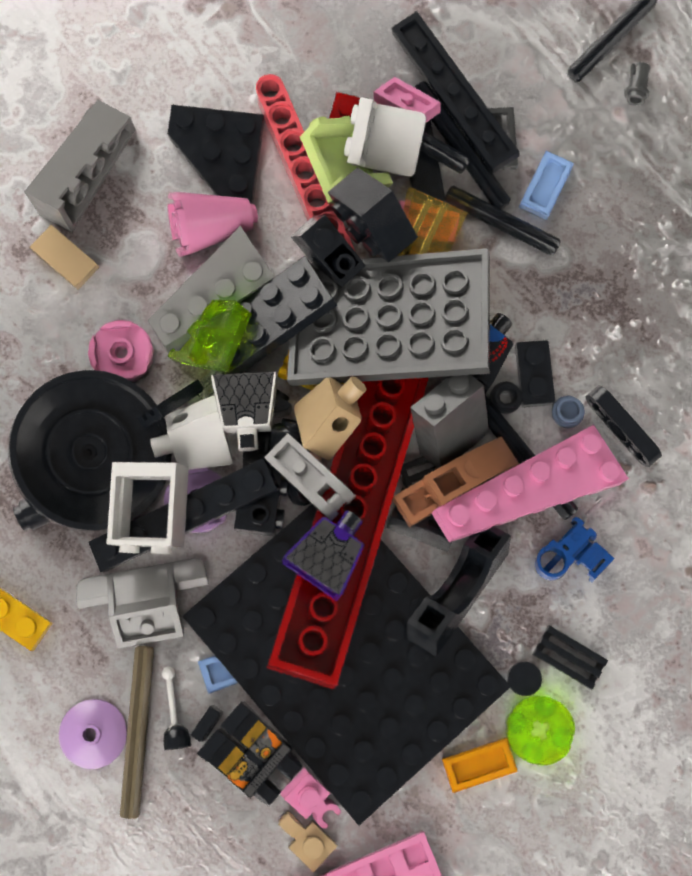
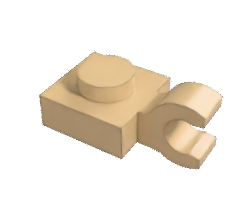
[278,811,337,873]

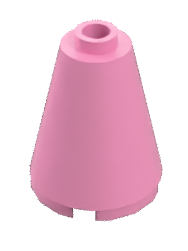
[168,192,258,257]

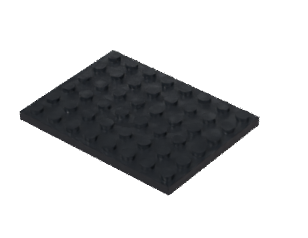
[182,504,511,826]

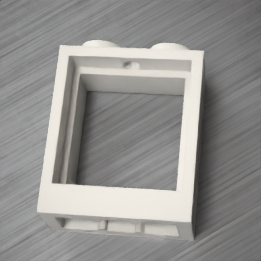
[107,462,189,554]

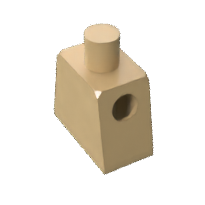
[293,376,366,461]

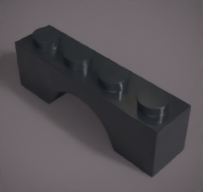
[407,526,511,657]

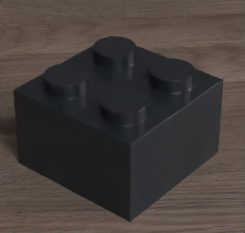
[328,167,418,263]

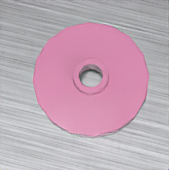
[88,320,154,382]

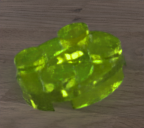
[505,695,575,766]

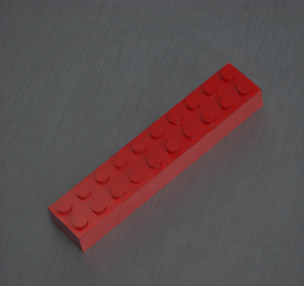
[267,377,429,689]

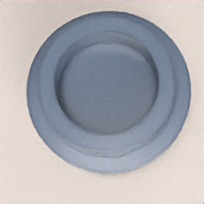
[551,396,585,428]

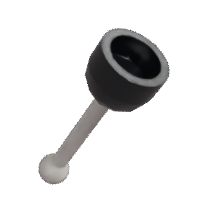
[162,666,192,751]

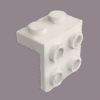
[344,97,426,177]

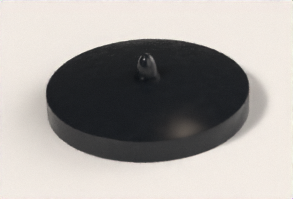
[8,370,172,531]

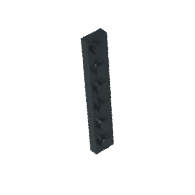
[391,11,520,173]
[88,458,280,572]

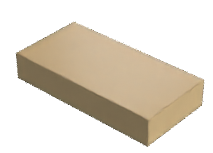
[30,225,99,290]

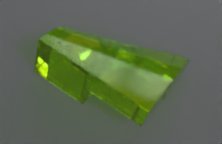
[168,300,252,372]

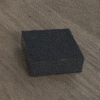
[191,705,223,742]

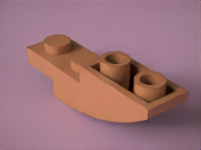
[393,436,519,528]

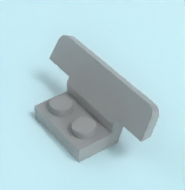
[76,558,209,649]

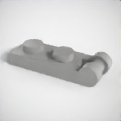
[264,433,356,521]

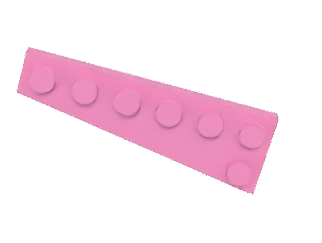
[431,425,629,542]

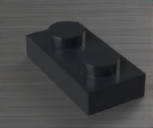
[515,340,556,408]

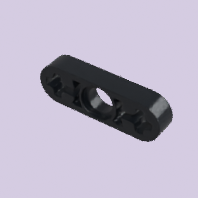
[586,385,662,468]

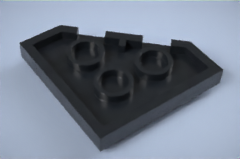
[167,105,264,204]

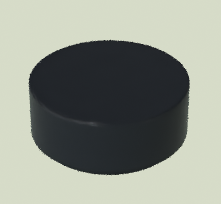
[507,662,542,696]

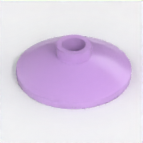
[59,699,127,769]

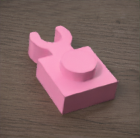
[280,768,341,829]

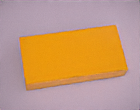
[441,738,518,793]

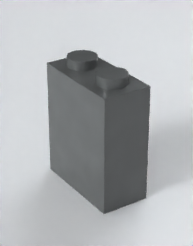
[410,375,489,469]

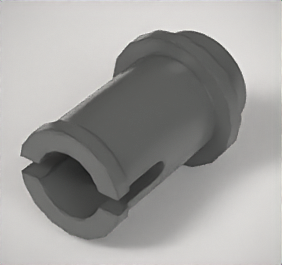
[624,62,651,105]

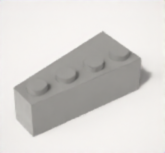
[24,100,135,232]
[148,226,275,356]

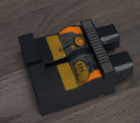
[197,701,303,806]

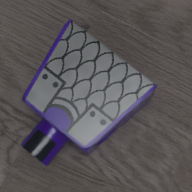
[282,510,364,601]

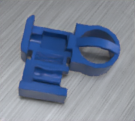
[535,517,615,583]

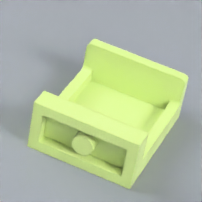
[300,116,393,204]

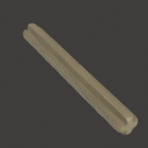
[120,646,154,819]

